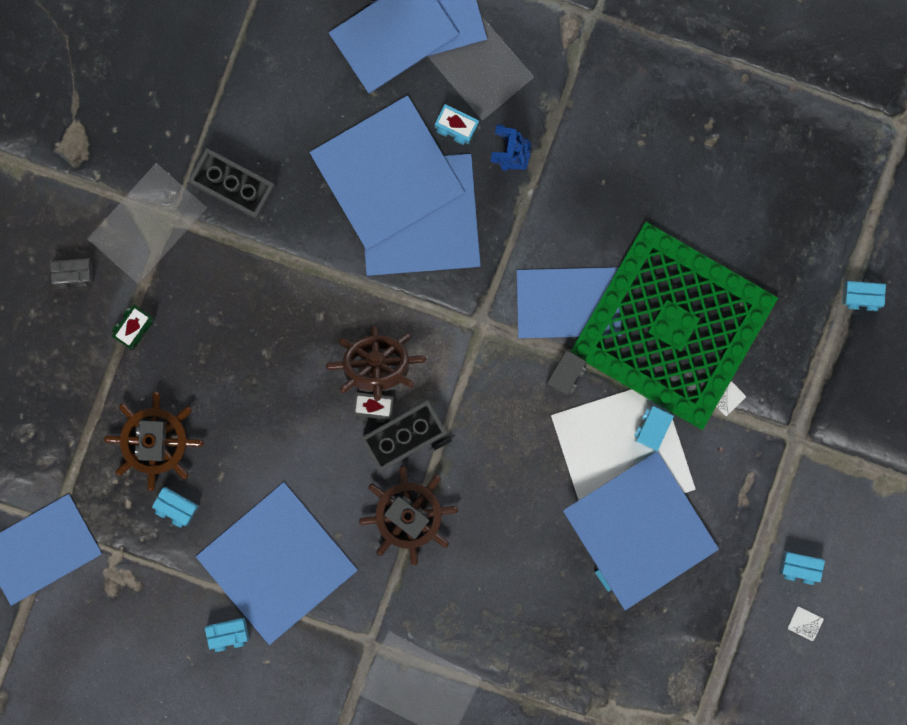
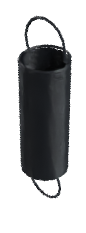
[427,435,456,451]

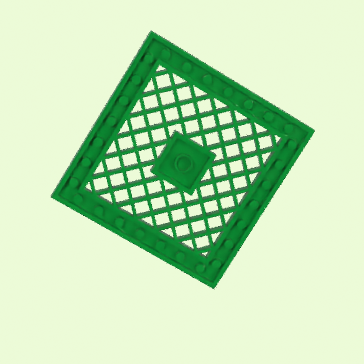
[570,222,778,430]

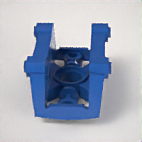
[490,124,531,171]

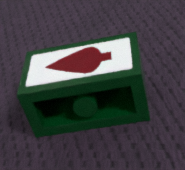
[112,305,155,351]

